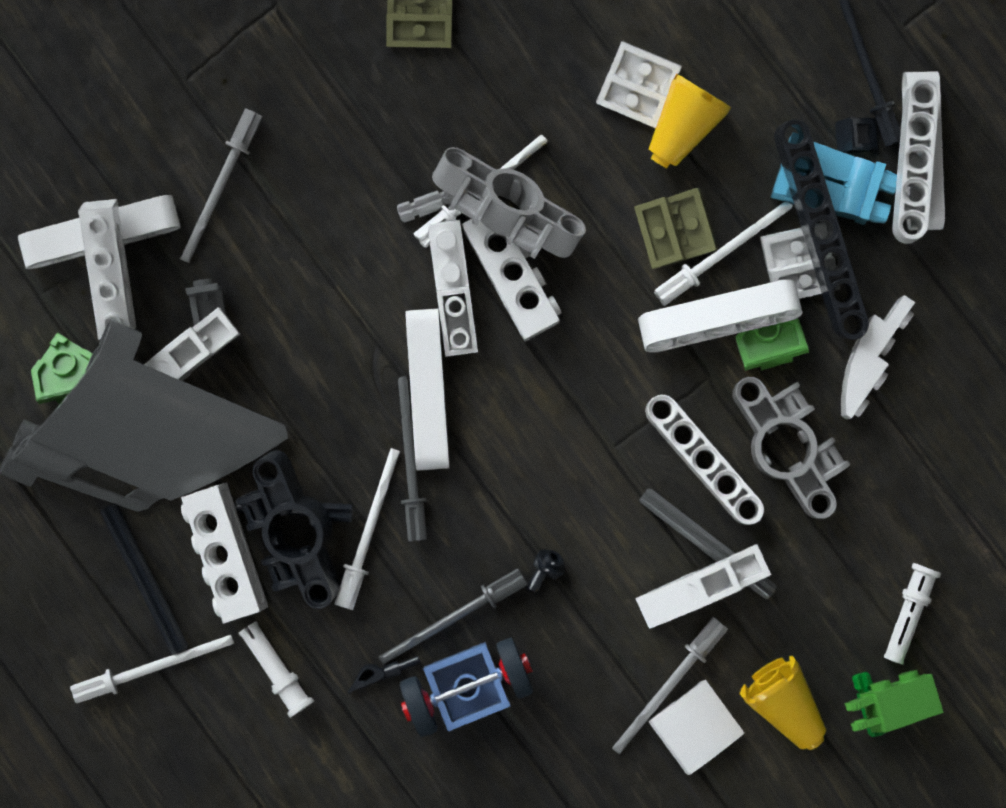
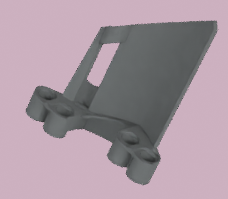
[0,320,288,512]

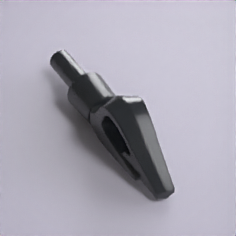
[347,656,421,694]

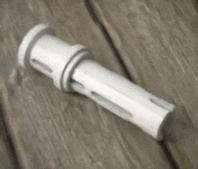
[883,563,941,665]
[239,622,314,718]

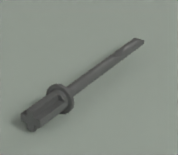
[398,376,427,542]
[378,568,528,665]

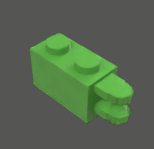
[845,670,944,733]

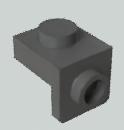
[186,279,227,326]

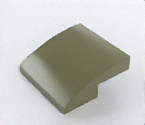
[386,0,452,48]
[634,188,718,269]

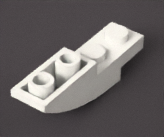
[428,220,478,357]
[841,295,915,420]
[144,307,240,381]
[635,544,771,629]

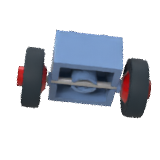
[400,638,533,737]

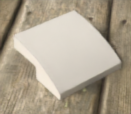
[596,41,682,128]
[760,223,840,299]
[648,680,744,775]

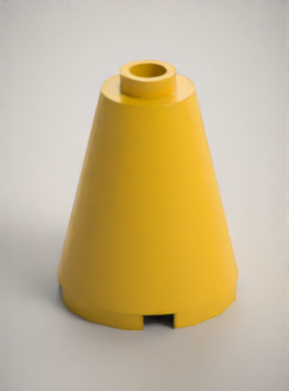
[649,74,731,168]
[740,656,826,750]

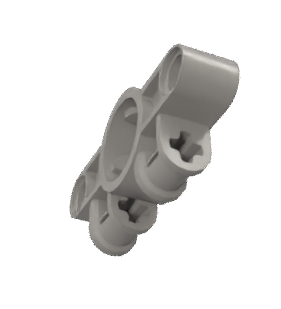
[432,147,586,259]
[733,377,850,519]

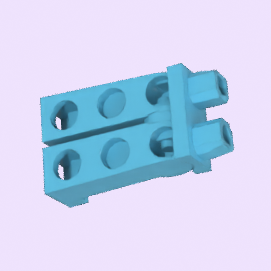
[770,132,897,225]

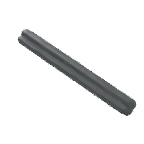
[639,489,777,599]

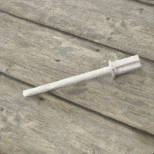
[414,135,548,248]
[654,202,793,306]
[334,448,400,610]
[70,635,234,704]

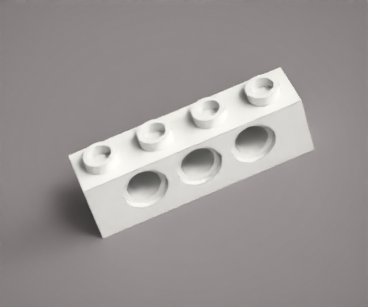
[78,199,136,340]
[461,219,562,342]
[181,483,268,623]

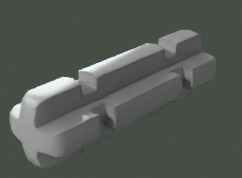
[397,190,454,222]

